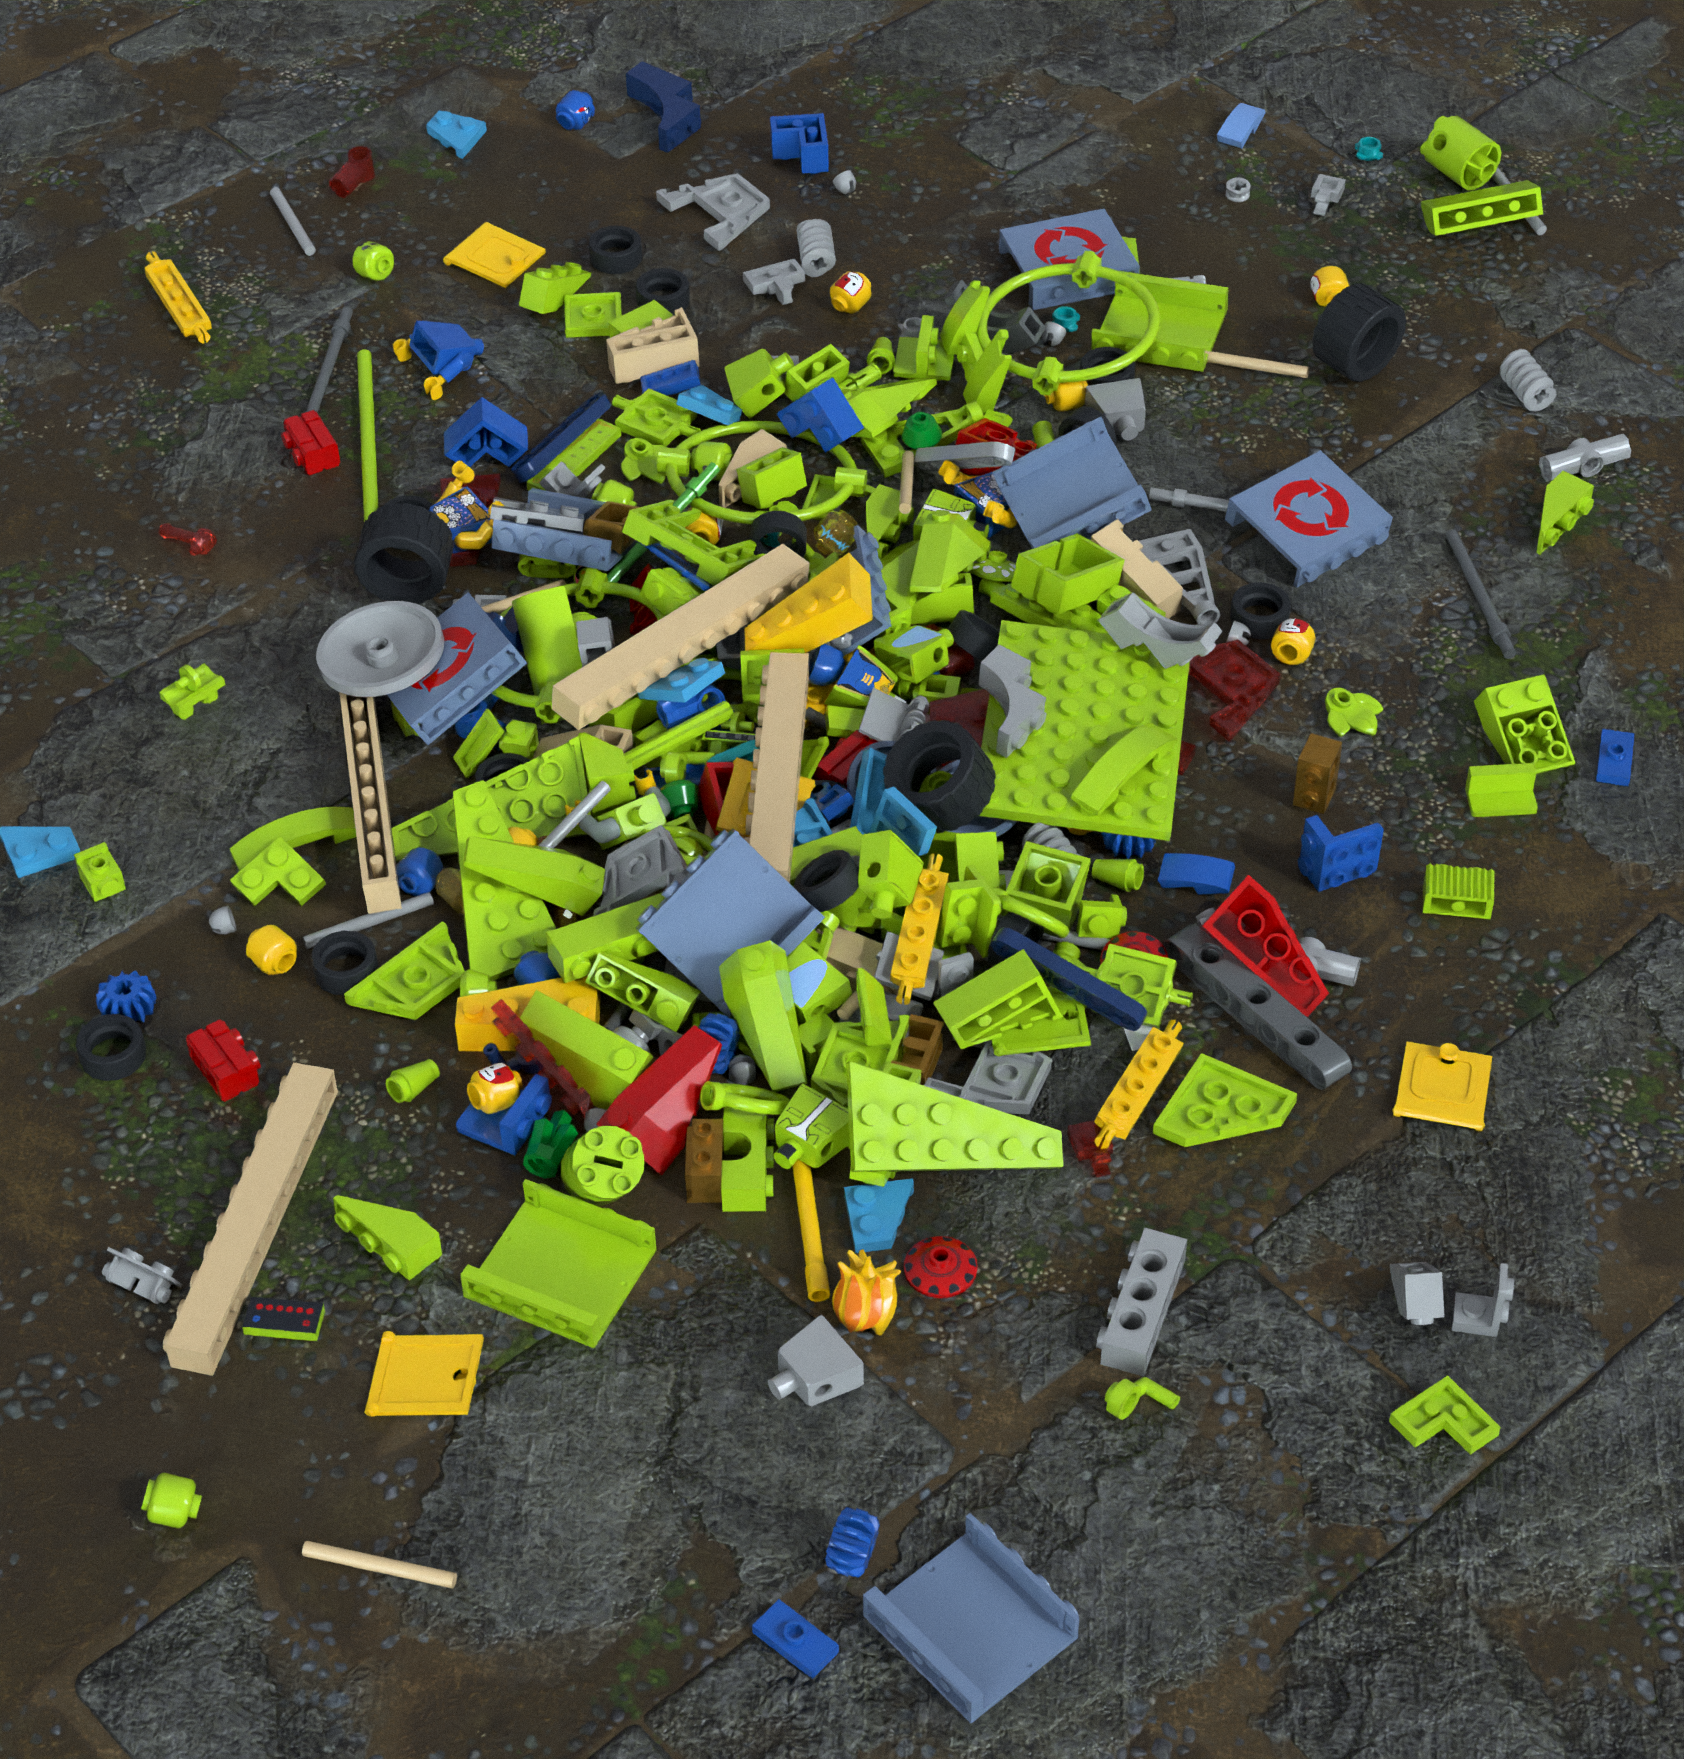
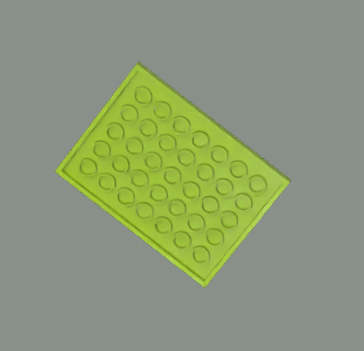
[979,620,1190,841]

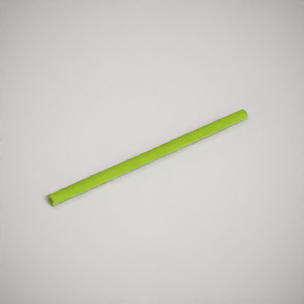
[357,349,378,522]

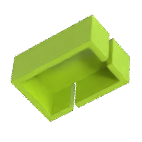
[1011,533,1125,614]

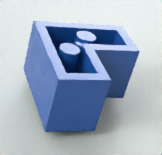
[770,113,829,174]
[776,377,864,453]
[444,397,528,467]

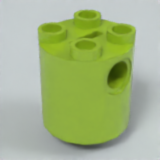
[1420,116,1502,190]
[561,1126,644,1206]

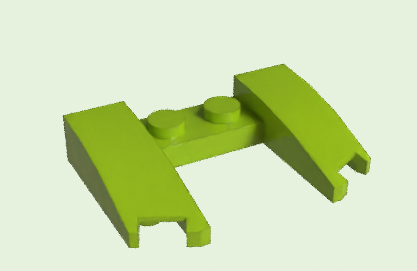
[939,280,1012,414]
[622,499,765,586]

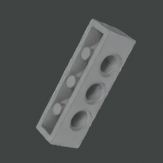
[1096,1228,1187,1377]

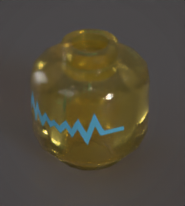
[813,510,858,556]

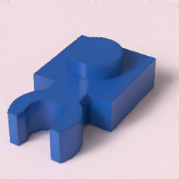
[810,782,855,821]

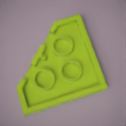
[1153,1053,1297,1147]

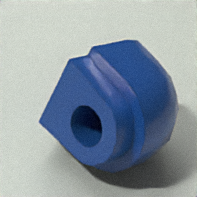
[809,644,845,686]

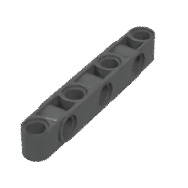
[1163,924,1352,1090]

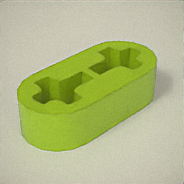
[518,554,576,578]

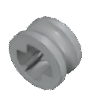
[1225,178,1251,202]

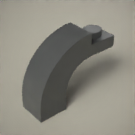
[943,279,1046,353]

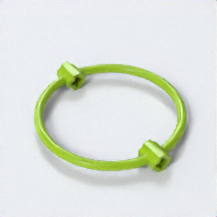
[976,251,1160,396]
[657,421,867,525]
[491,568,666,724]

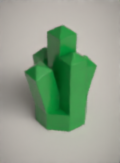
[523,1110,578,1179]

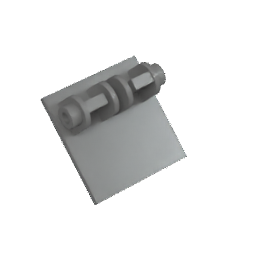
[858,687,930,742]

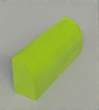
[1421,180,1543,236]
[512,585,582,725]

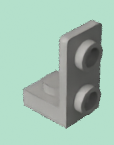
[539,461,605,498]
[932,952,974,1001]
[1452,1263,1514,1337]

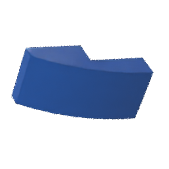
[1158,853,1235,895]

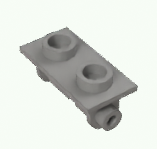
[102,1247,182,1304]

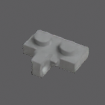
[743,258,805,305]

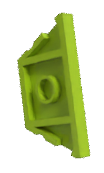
[344,921,465,1020]
[811,1015,910,1109]

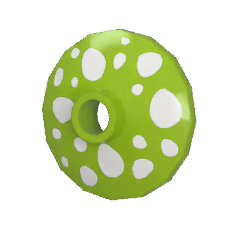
[969,551,1016,582]

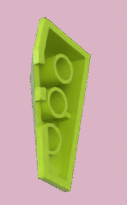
[910,510,991,592]
[518,990,656,1110]

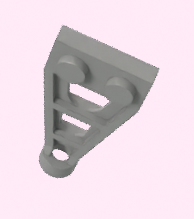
[1139,529,1220,625]

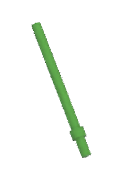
[604,462,720,596]

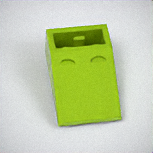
[1474,674,1576,774]

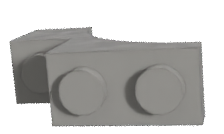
[1098,592,1223,669]
[576,617,615,667]
[979,645,1047,758]

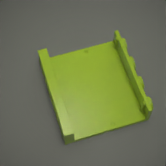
[1091,271,1228,372]
[460,1179,657,1348]

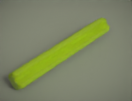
[624,701,734,770]

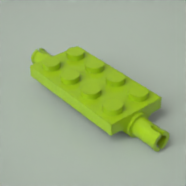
[979,578,1108,634]

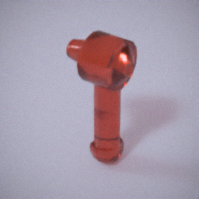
[159,523,217,556]

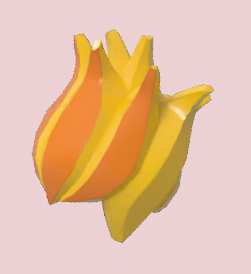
[832,1249,901,1336]

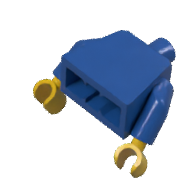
[393,321,484,400]

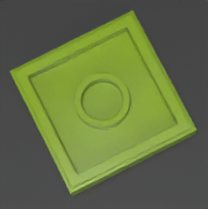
[564,292,622,338]

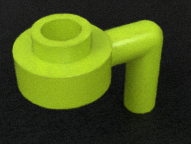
[660,751,717,783]
[1105,1377,1180,1420]

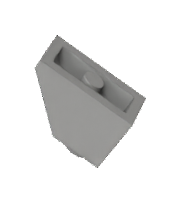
[1390,1262,1444,1325]

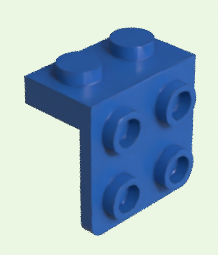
[1298,815,1384,892]
[456,1074,552,1155]

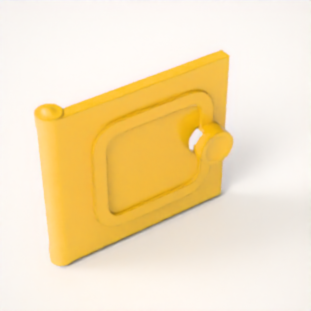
[443,222,546,288]
[716,757,816,838]
[1392,1041,1492,1132]
[364,1331,484,1417]

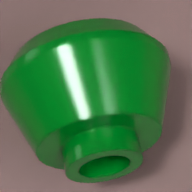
[902,412,942,450]
[660,780,700,820]

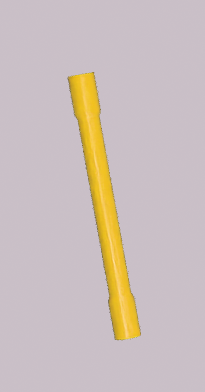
[792,1159,830,1302]

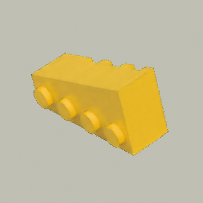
[744,553,873,653]
[455,976,601,1051]

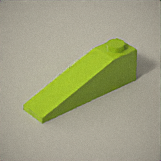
[841,378,937,438]
[880,539,920,607]
[462,836,605,916]
[719,940,808,1092]

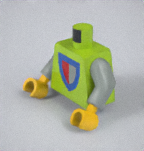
[565,770,671,850]

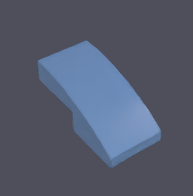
[1217,103,1265,149]

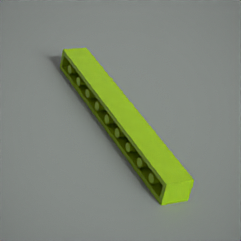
[546,826,862,983]

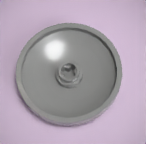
[316,601,445,697]

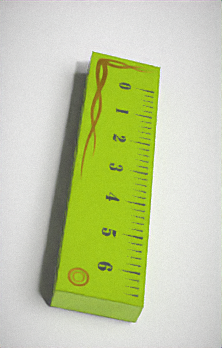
[527,418,621,491]

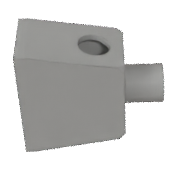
[1085,378,1145,441]
[768,1315,864,1406]

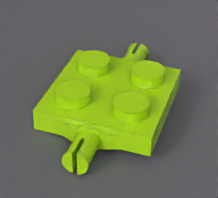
[612,389,701,447]
[1078,944,1193,1029]

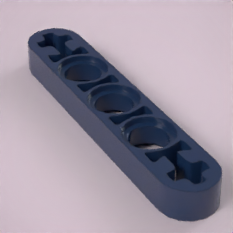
[511,392,612,483]
[991,927,1148,1031]

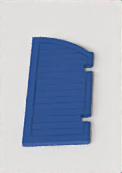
[637,541,713,591]

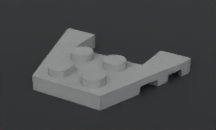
[656,173,770,251]
[490,497,584,532]
[593,825,689,916]
[924,1036,1052,1114]

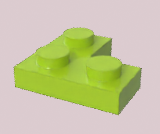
[230,836,326,907]
[1389,1375,1500,1455]

